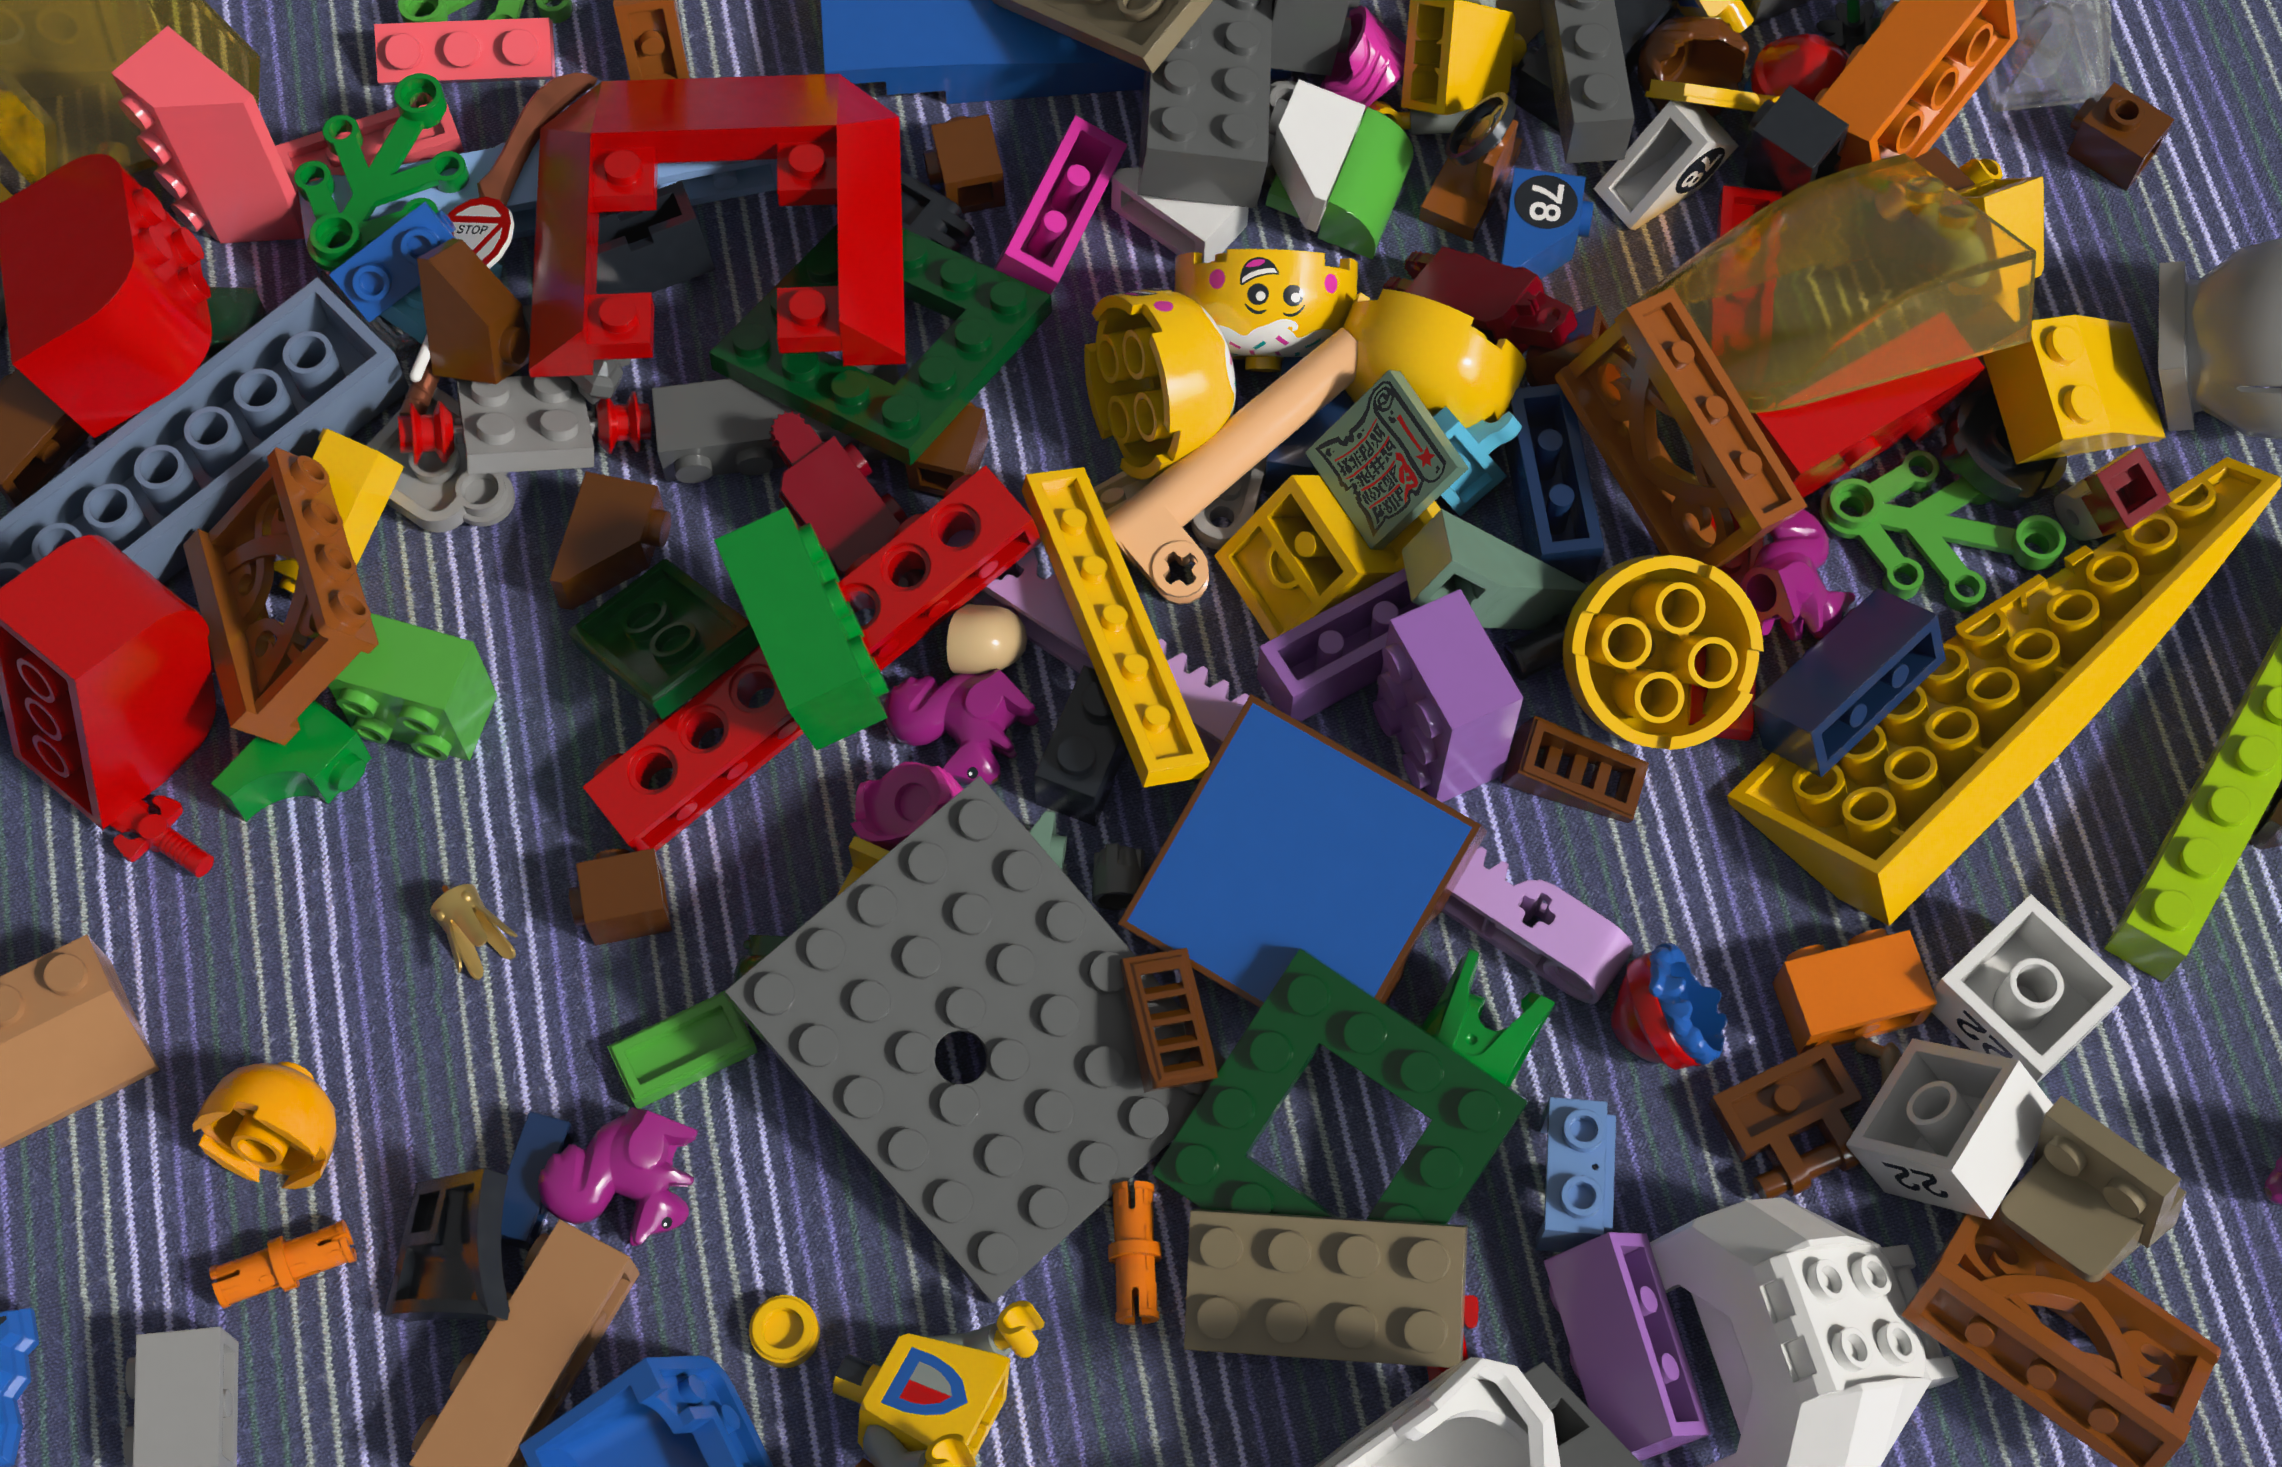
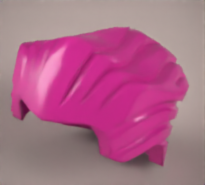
[1320,5,1406,109]
[850,762,963,851]

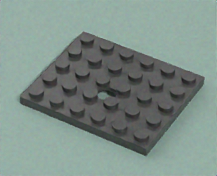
[723,776,1226,1303]

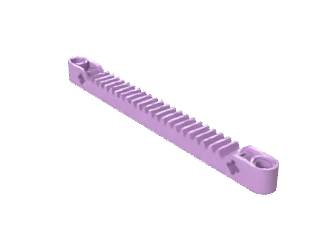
[947,530,1634,1004]

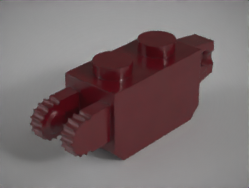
[769,411,923,587]

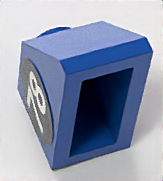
[1500,167,1594,280]

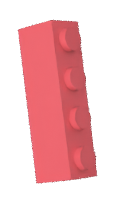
[111,26,305,244]

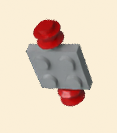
[397,376,651,474]

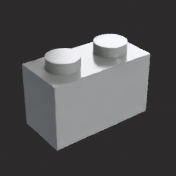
[123,1327,239,1467]

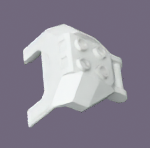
[1650,1197,1959,1467]
[1314,1357,1561,1467]

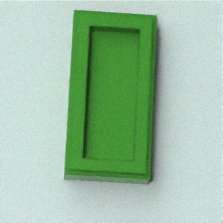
[607,990,758,1109]

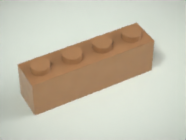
[409,1219,640,1467]

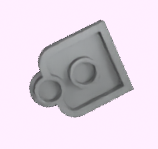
[366,387,515,533]

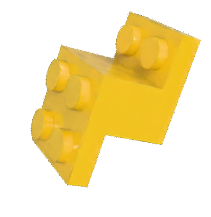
[1214,475,1441,640]

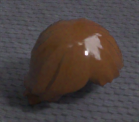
[1637,16,1749,119]

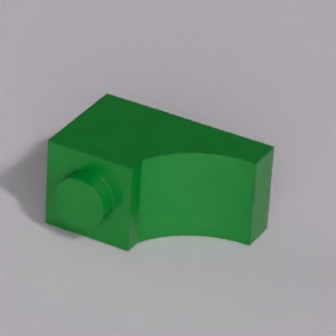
[211,700,372,822]

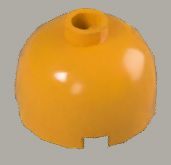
[192,1062,337,1190]

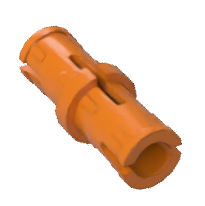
[1108,1181,1162,1325]
[209,1219,357,1309]

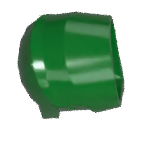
[1421,948,1555,1087]

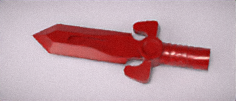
[110,795,214,878]

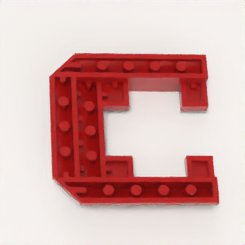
[529,74,906,377]

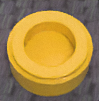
[749,1295,820,1368]

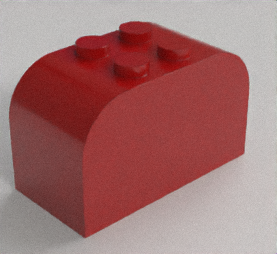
[0,154,212,439]
[0,535,216,830]

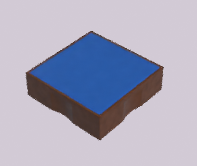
[1118,694,1487,1008]

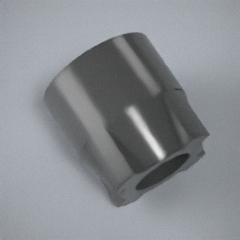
[1092,843,1145,910]

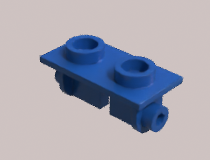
[329,201,456,322]

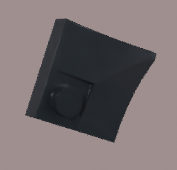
[385,1168,510,1322]

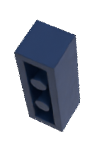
[501,1111,576,1251]

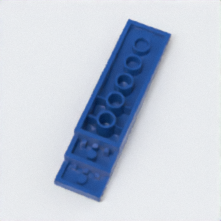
[820,0,1292,104]

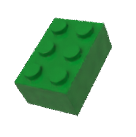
[714,506,889,751]

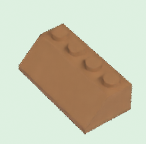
[0,934,160,1149]

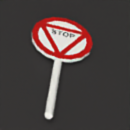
[409,196,515,382]

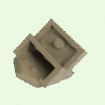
[1999,1096,2187,1282]

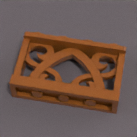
[1555,287,1807,569]
[183,447,379,746]
[1901,1200,2221,1467]

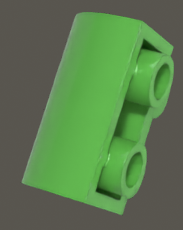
[1265,107,1414,259]

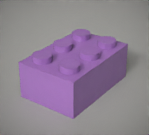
[1373,589,1523,802]

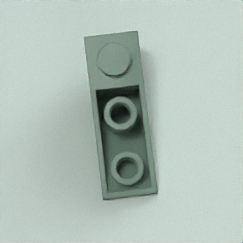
[1402,509,1587,630]

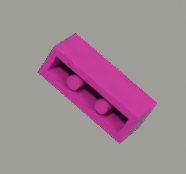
[994,115,1128,295]

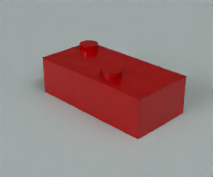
[1753,309,1985,498]

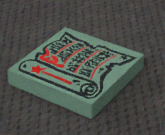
[1305,370,1469,550]

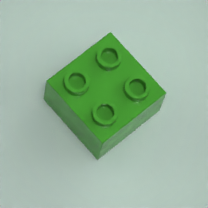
[328,613,497,761]

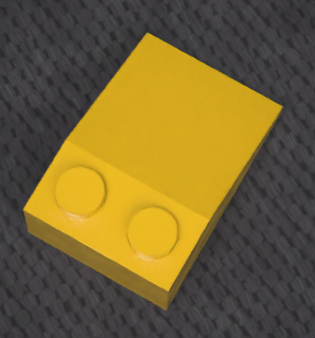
[1981,315,2166,464]

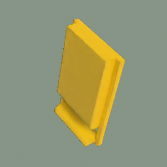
[1645,79,1780,112]

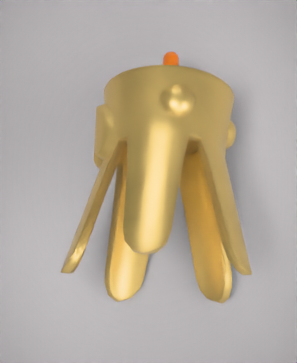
[430,884,518,981]

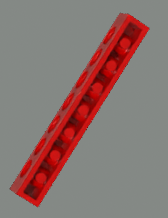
[583,465,1042,852]

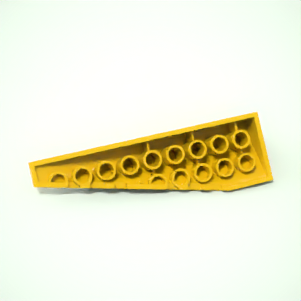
[1727,457,2281,926]

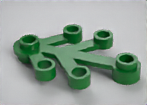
[294,73,469,272]

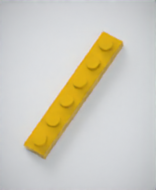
[1022,467,1210,788]

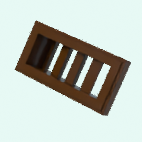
[1501,716,1649,823]
[1120,948,1218,1093]

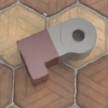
[2054,447,2172,541]

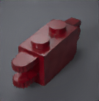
[1382,246,1578,355]

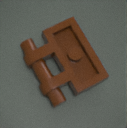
[1708,1040,1863,1199]

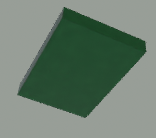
[567,559,759,720]

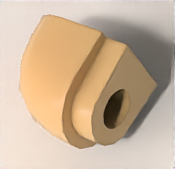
[946,604,1027,674]

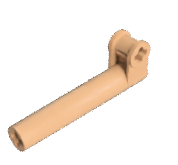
[1106,328,1358,605]

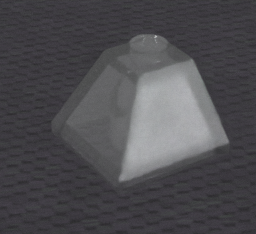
[1984,0,2112,112]

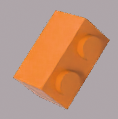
[1772,929,1937,1055]

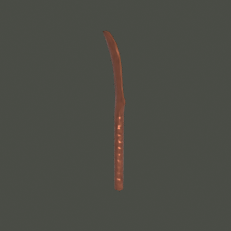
[399,72,598,416]

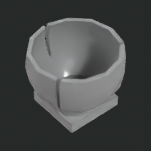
[2158,238,2282,439]

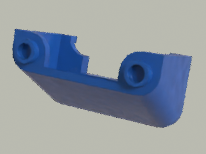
[519,1355,774,1467]

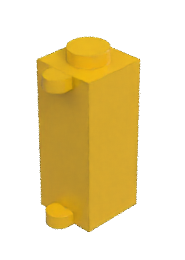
[274,428,404,593]

